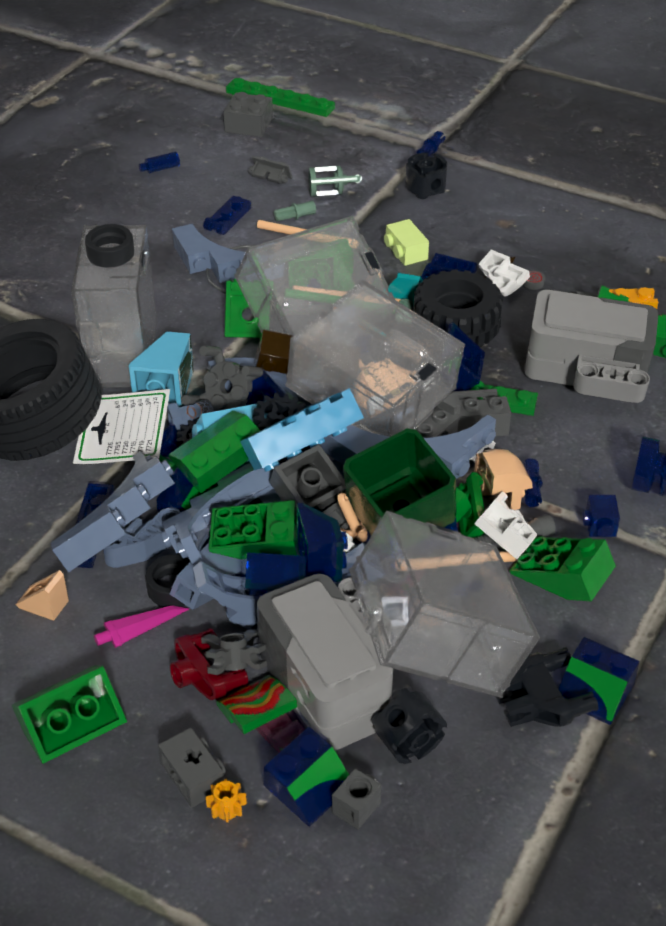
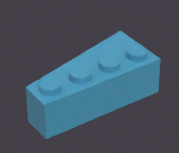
[240,388,364,472]

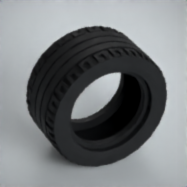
[0,318,102,461]

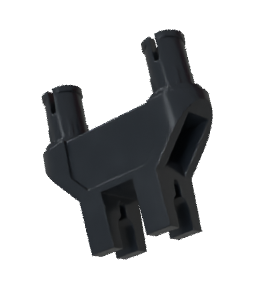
[494,647,599,727]

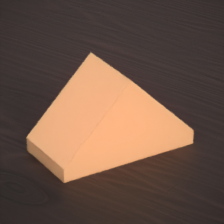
[16,570,69,621]

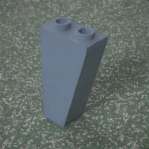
[170,543,262,610]

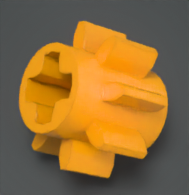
[206,779,247,822]

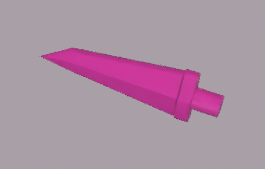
[94,606,189,648]

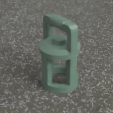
[308,165,362,197]

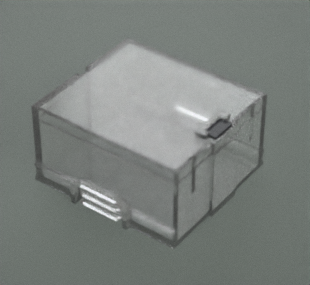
[234,216,398,347]
[71,225,157,388]
[285,280,465,437]
[349,511,540,698]

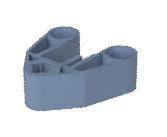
[103,508,181,568]

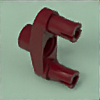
[170,628,248,700]

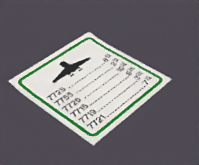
[73,389,170,464]

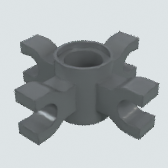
[201,629,267,675]

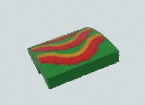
[216,675,297,734]

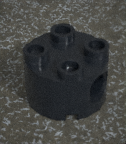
[406,153,447,199]
[371,688,447,764]

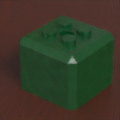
[343,428,457,554]

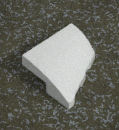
[479,250,530,297]
[474,491,537,559]

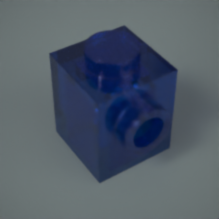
[583,495,620,537]

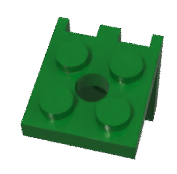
[225,279,277,339]

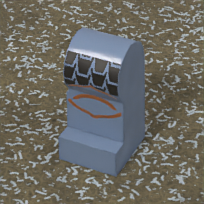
[167,400,215,437]

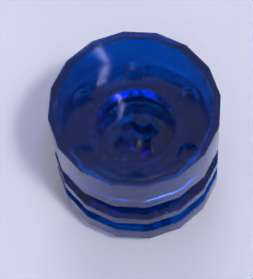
[631,437,666,496]

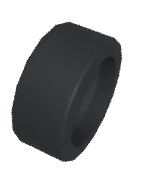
[85,224,134,268]
[145,554,191,607]

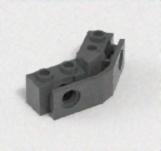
[401,389,511,438]

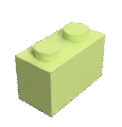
[384,219,429,266]

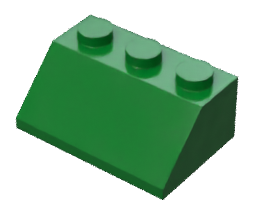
[169,410,260,494]
[12,665,127,764]

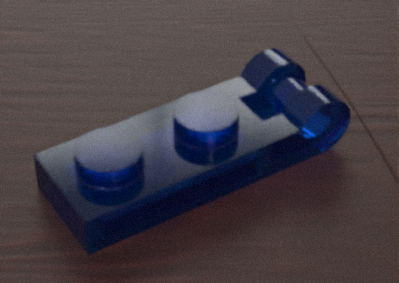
[203,196,251,235]

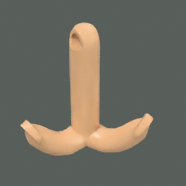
[337,493,368,542]

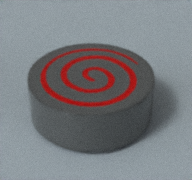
[523,270,545,290]

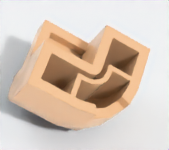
[474,449,533,510]

